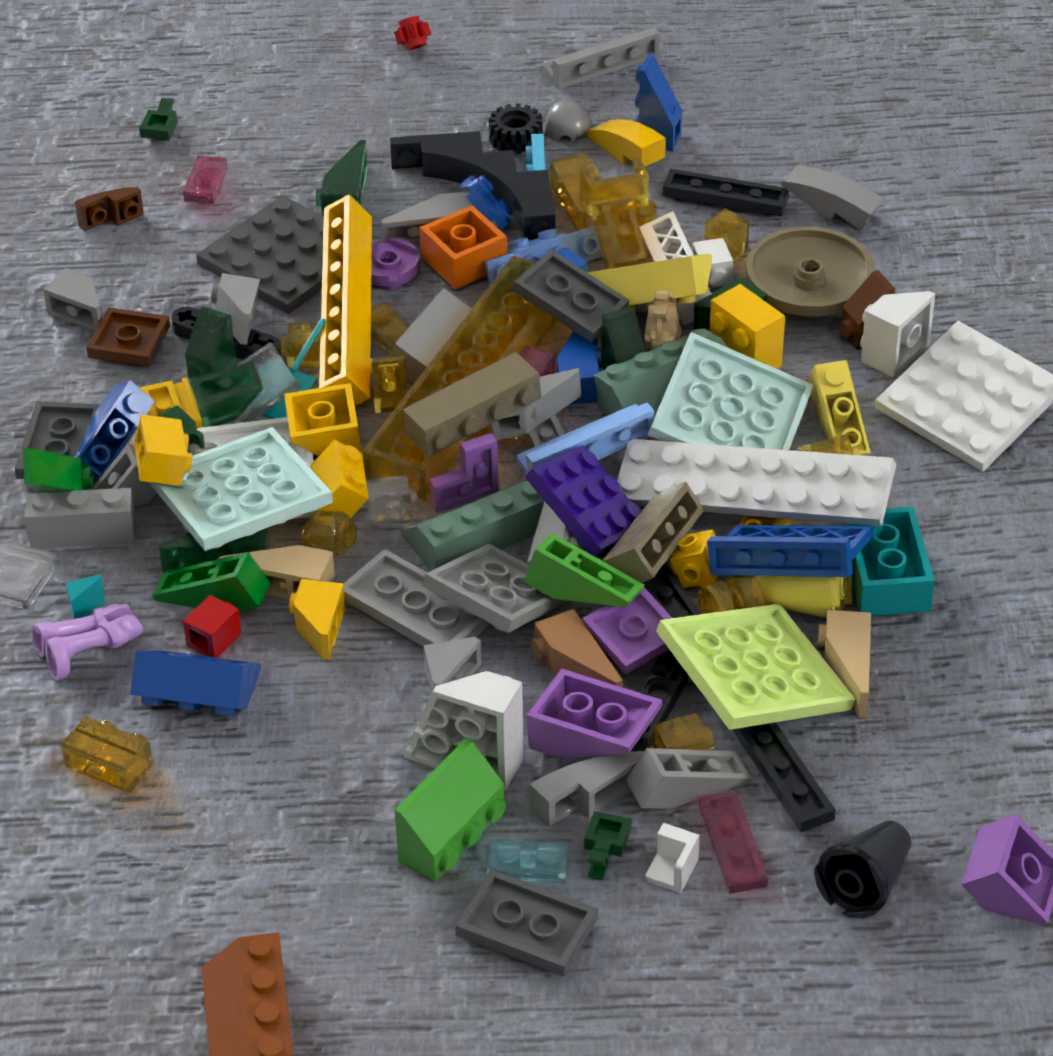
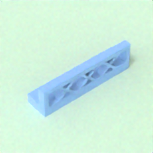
[516,402,655,474]

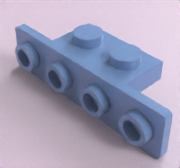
[484,226,606,291]

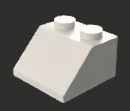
[860,291,935,378]

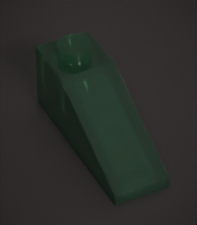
[316,140,368,216]

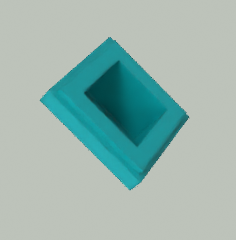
[65,574,106,619]

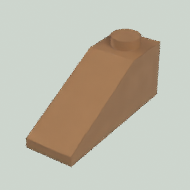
[531,609,623,687]

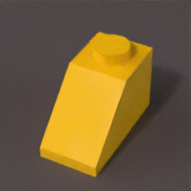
[289,579,346,660]

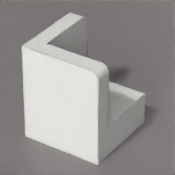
[646,823,700,894]

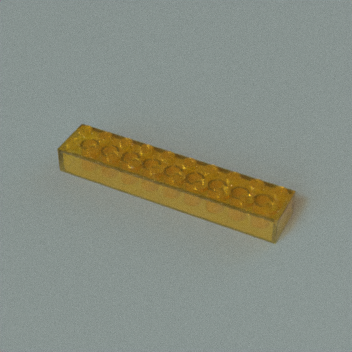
[363,255,558,501]

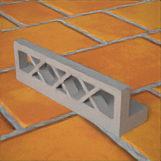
[542,27,660,89]

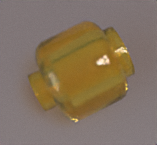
[302,510,357,556]

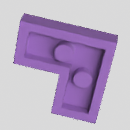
[429,433,499,512]

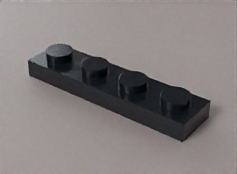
[662,168,789,216]

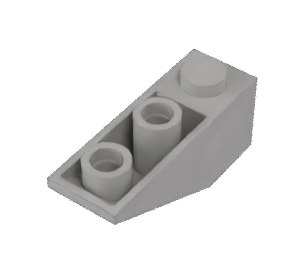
[488,368,581,440]

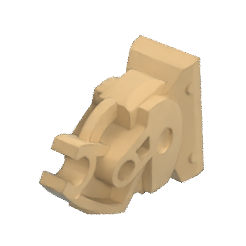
[644,290,682,352]

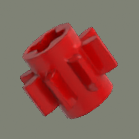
[394,16,432,51]

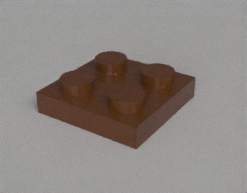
[86,307,170,367]

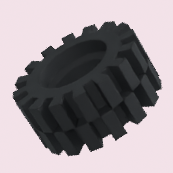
[489,103,543,155]

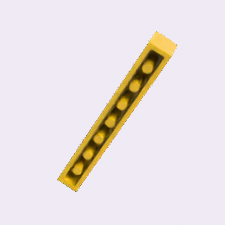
[319,194,372,406]

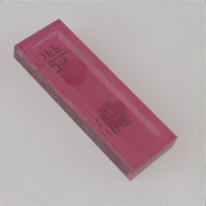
[699,791,768,894]

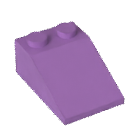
[527,668,663,759]

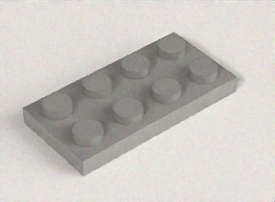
[343,548,491,647]

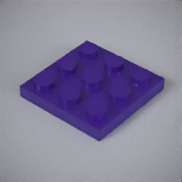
[524,445,642,557]

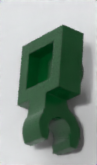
[139,98,178,141]
[584,811,632,880]

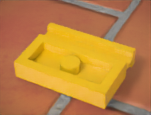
[140,377,203,428]

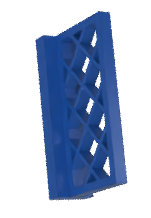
[707,525,873,577]

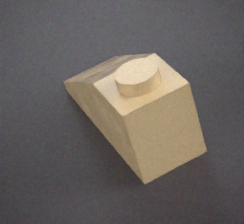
[219,545,335,600]
[817,610,871,718]

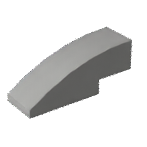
[781,165,884,231]
[530,751,644,827]

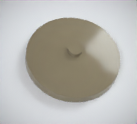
[746,227,874,317]

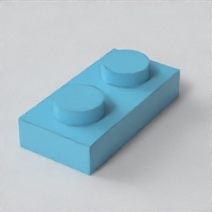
[526,134,545,171]

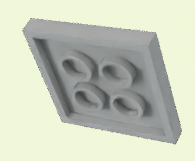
[423,543,568,633]

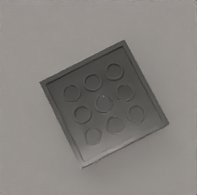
[196,195,324,314]

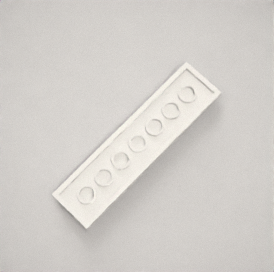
[617,439,896,526]

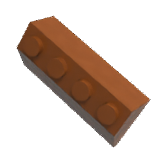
[202,932,294,1056]

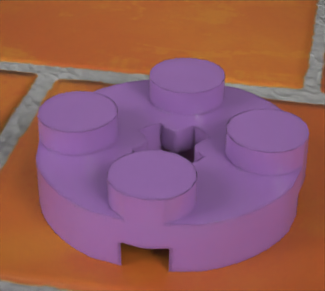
[371,238,420,291]

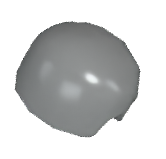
[543,101,592,141]

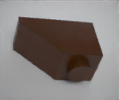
[839,270,895,350]

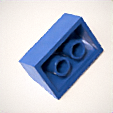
[130,649,261,715]

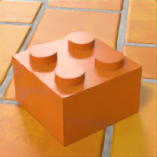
[419,205,508,289]

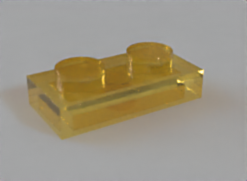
[371,302,410,354]

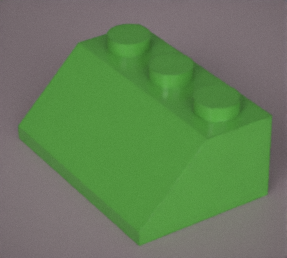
[395,738,506,882]

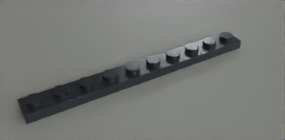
[642,563,836,832]

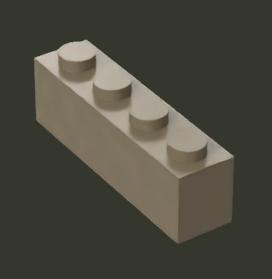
[402,352,541,457]
[603,482,704,583]

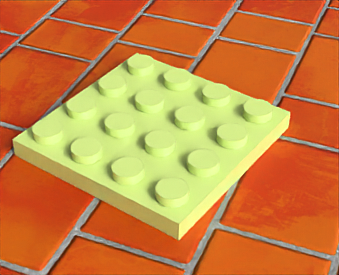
[656,604,855,730]

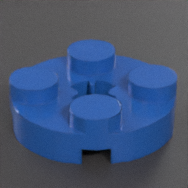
[461,175,513,231]

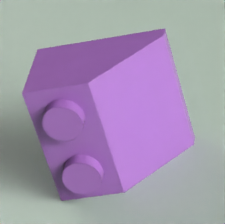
[961,814,1053,925]

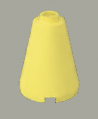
[751,574,853,619]

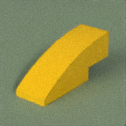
[586,119,666,168]

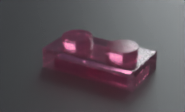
[183,155,228,204]

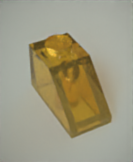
[370,355,408,413]

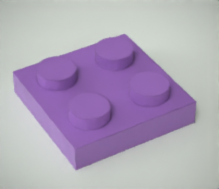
[582,588,672,675]

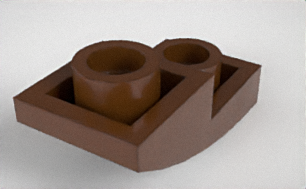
[75,187,144,232]

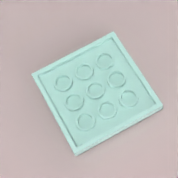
[647,332,814,450]
[149,427,333,551]

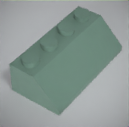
[594,328,727,415]
[402,479,544,571]

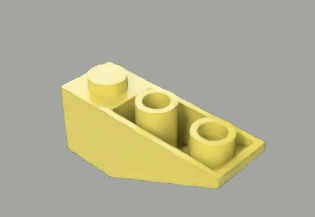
[807,360,871,456]

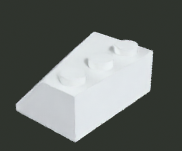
[403,671,524,791]

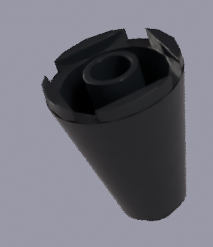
[814,821,912,919]

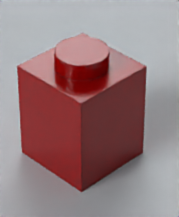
[183,595,241,658]

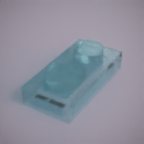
[487,839,568,883]

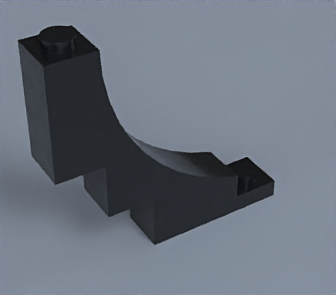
[390,131,556,241]

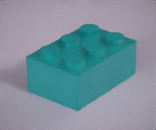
[843,506,935,616]

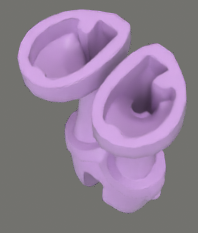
[31,604,143,681]

